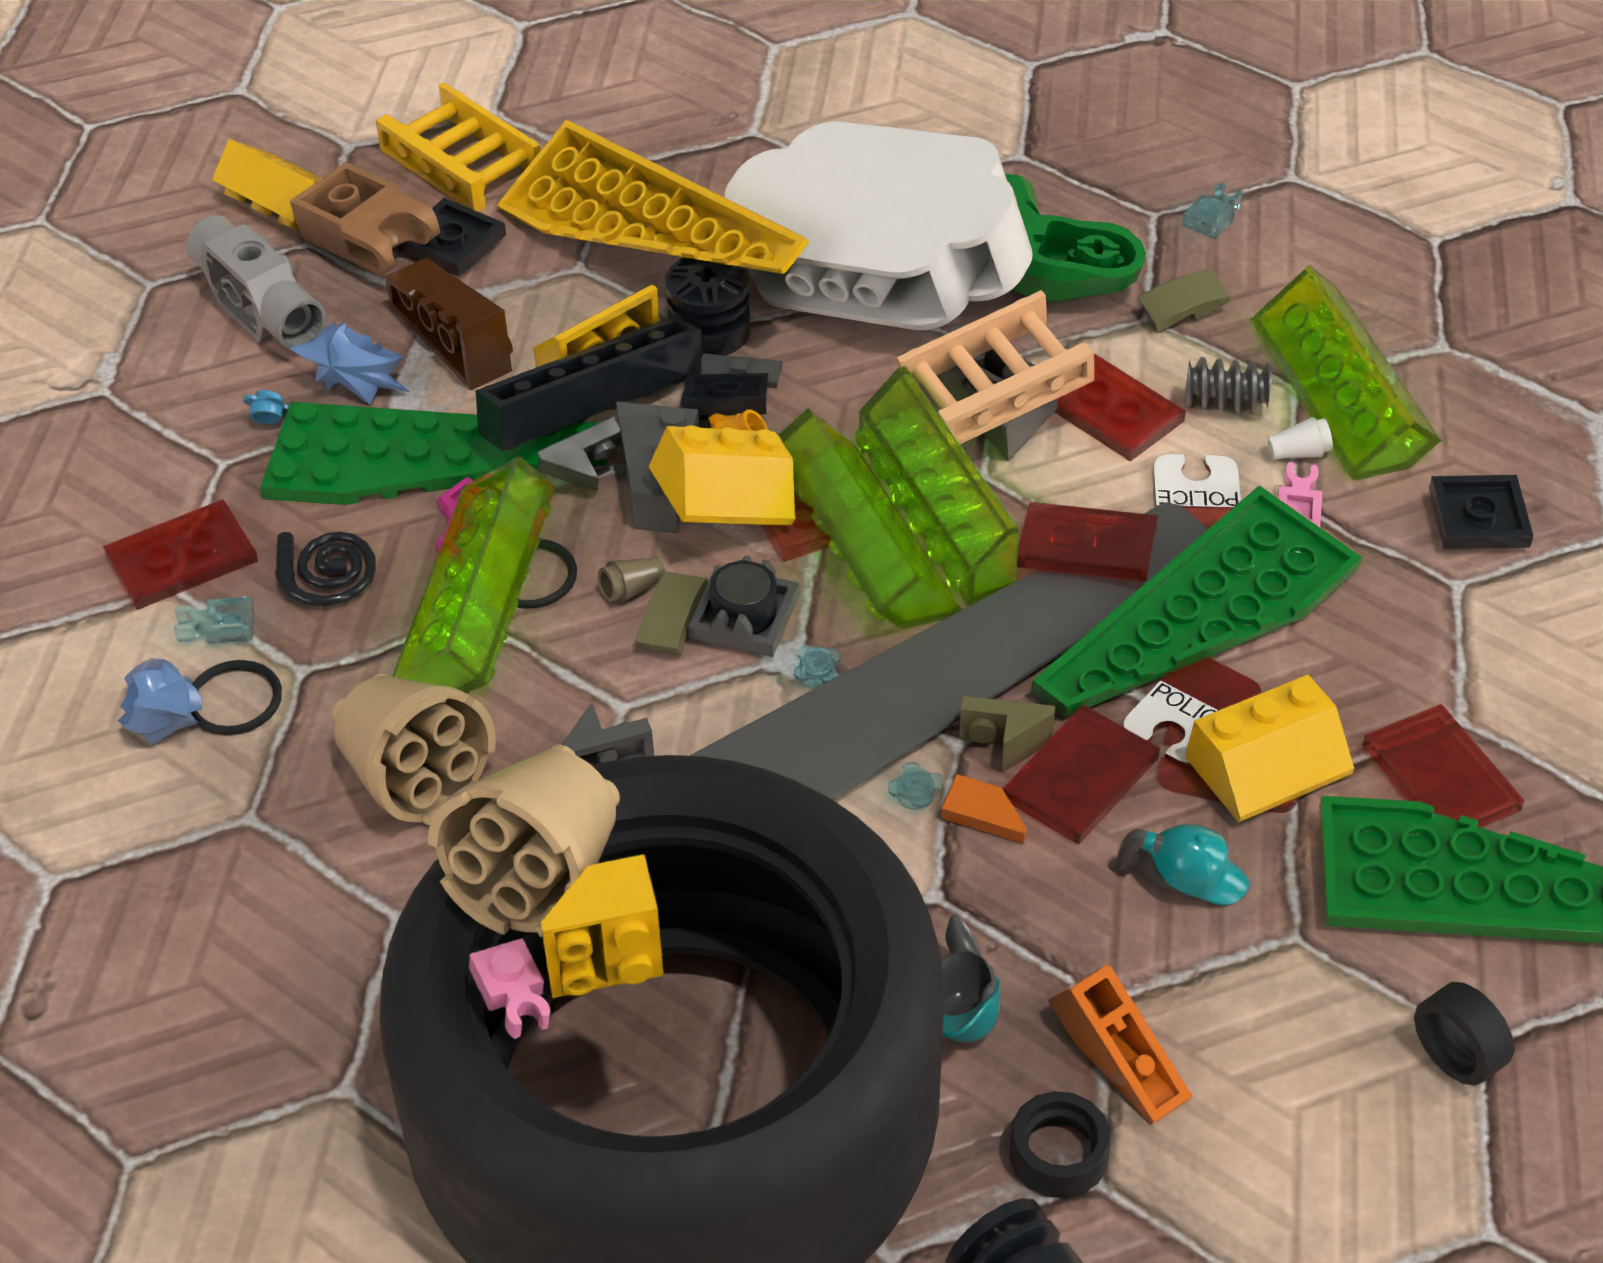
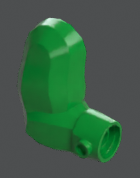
[1005,173,1146,302]

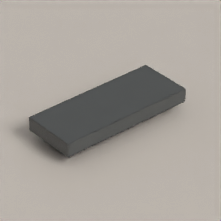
[700,353,782,389]

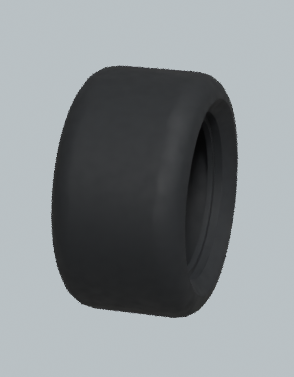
[379,755,945,1263]

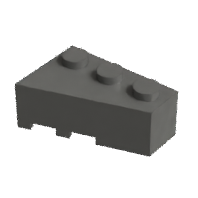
[937,325,1058,461]
[616,401,699,533]

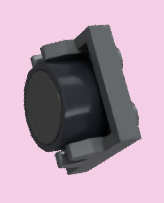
[688,555,800,657]

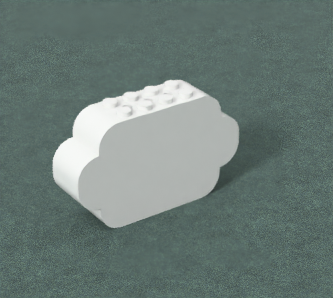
[725,121,1033,330]

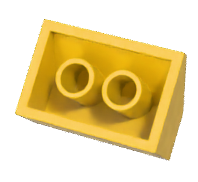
[212,138,322,230]
[533,284,660,367]
[648,425,795,525]
[1185,674,1354,823]

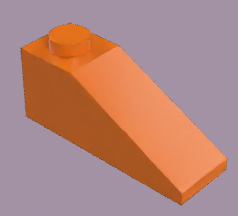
[1048,964,1193,1124]

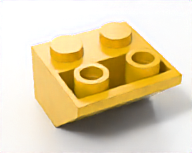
[541,855,664,998]

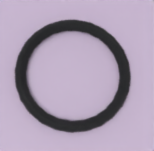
[486,538,577,608]
[191,660,282,735]

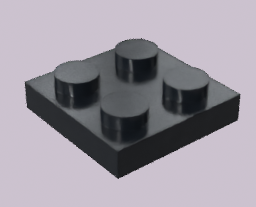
[398,198,506,277]
[682,373,769,421]
[1429,475,1534,549]

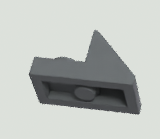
[537,417,621,490]
[562,704,654,765]

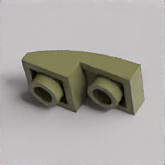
[1138,269,1231,332]
[635,572,708,655]

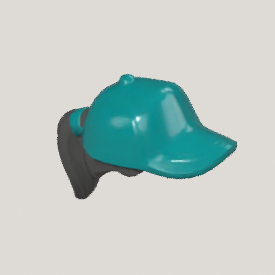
[1108,824,1250,906]
[942,914,1001,1043]

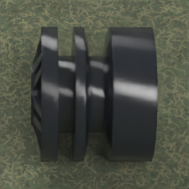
[665,257,751,358]
[946,1198,1083,1263]

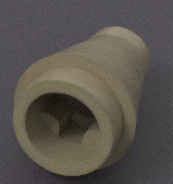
[598,556,666,603]

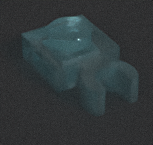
[1182,183,1243,239]
[174,596,254,644]

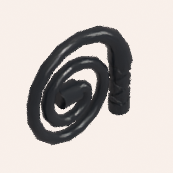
[275,531,376,607]

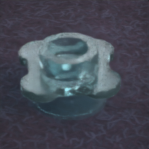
[794,645,841,688]
[888,762,944,810]

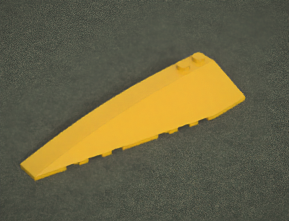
[496,119,810,274]

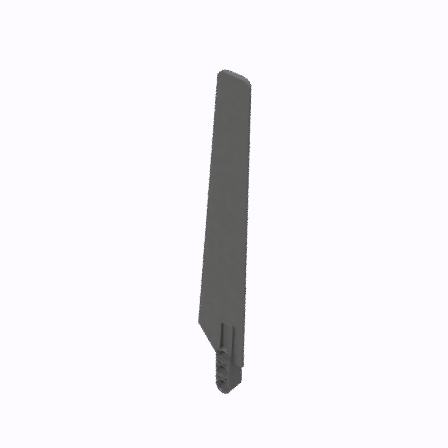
[689,503,1208,800]

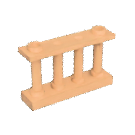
[896,290,1094,450]

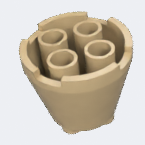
[331,673,496,825]
[428,745,620,937]

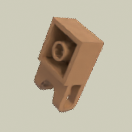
[290,162,440,275]

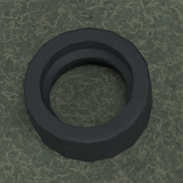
[1414,982,1515,1086]
[1009,1091,1111,1198]

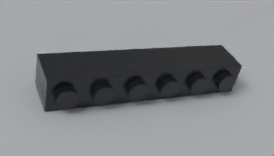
[475,315,702,451]

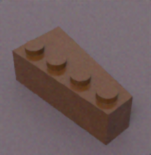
[385,258,513,390]

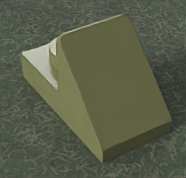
[959,696,1055,771]

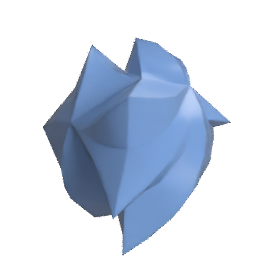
[289,321,410,405]
[117,658,202,745]

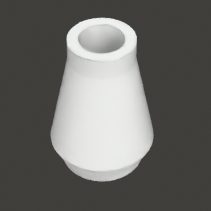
[1267,417,1333,461]

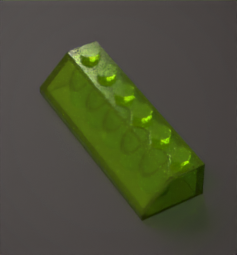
[1250,265,1442,481]
[855,366,1019,606]
[778,408,963,629]
[392,456,556,693]

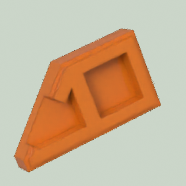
[941,774,1027,844]

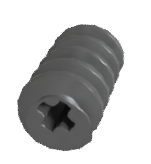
[1185,357,1273,415]

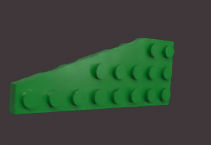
[260,402,610,505]
[1031,485,1363,717]
[1319,796,1603,943]

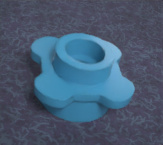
[243,390,289,424]

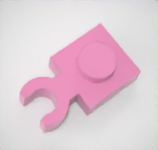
[1277,462,1322,527]
[469,938,550,1039]

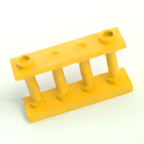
[375,82,541,212]

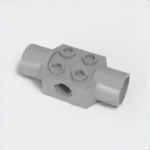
[186,215,326,349]

